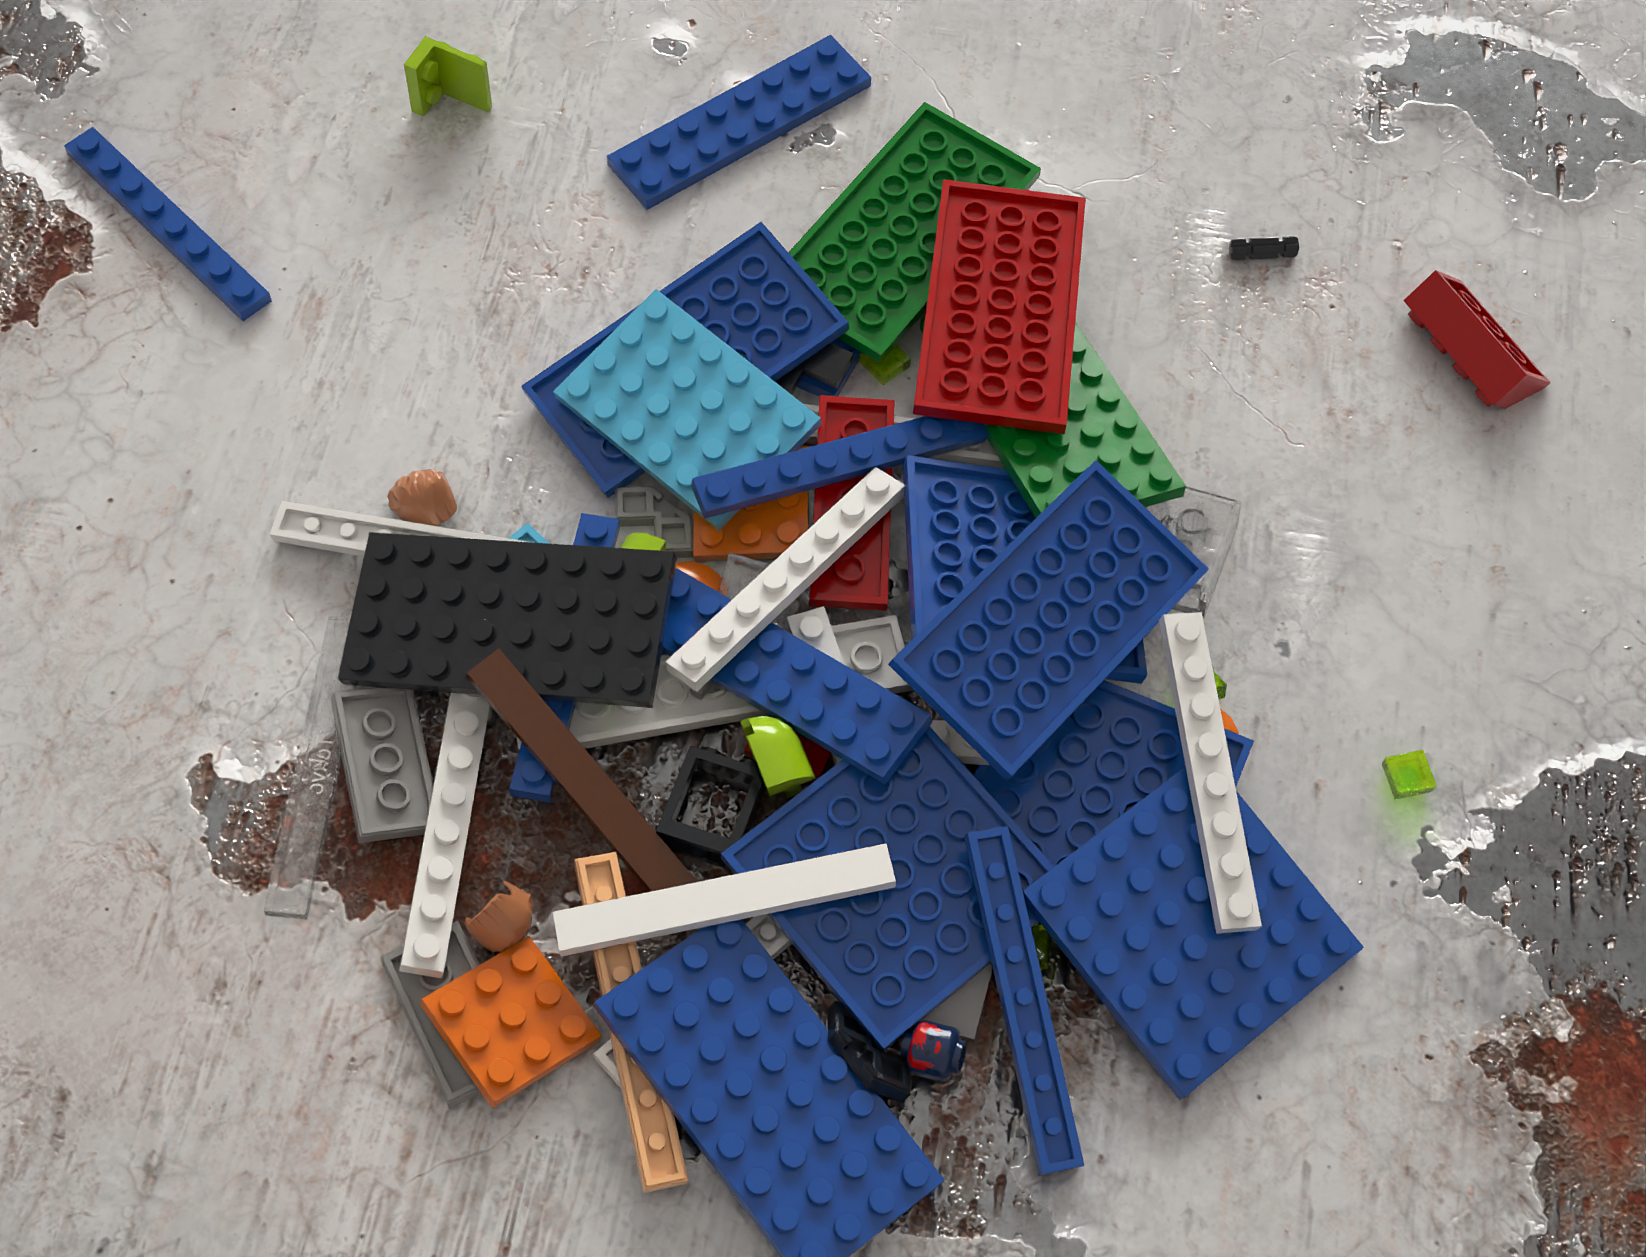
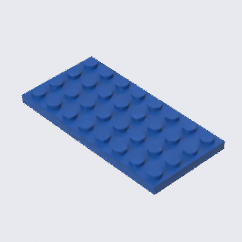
[521,222,849,499]
[888,460,1209,781]
[594,919,945,1257]

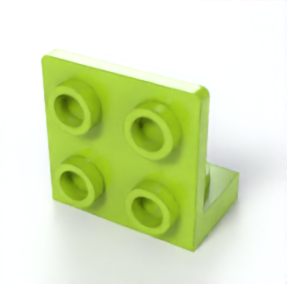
[403,36,492,117]

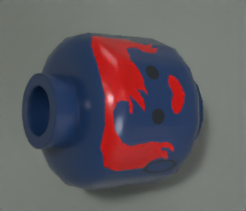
[900,1020,967,1082]

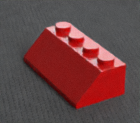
[1403,270,1551,409]

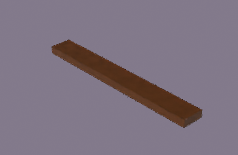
[466,648,698,892]

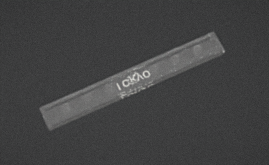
[263,616,357,920]

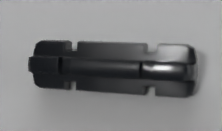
[1229,236,1299,260]

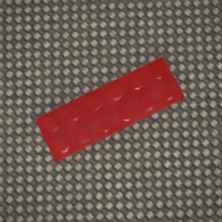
[809,395,895,611]

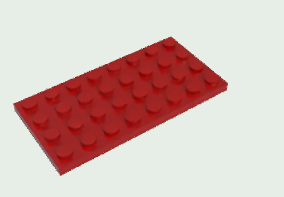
[913,179,1086,434]

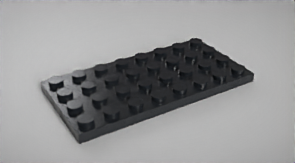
[338,532,677,708]

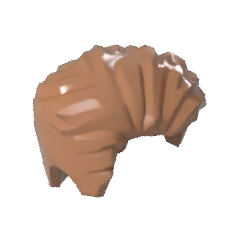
[387,469,457,526]
[465,881,534,952]

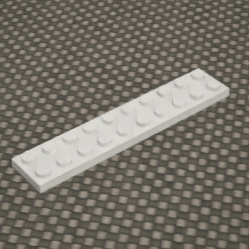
[517,615,913,749]

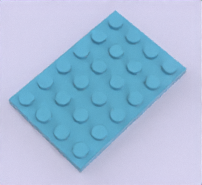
[553,289,822,531]

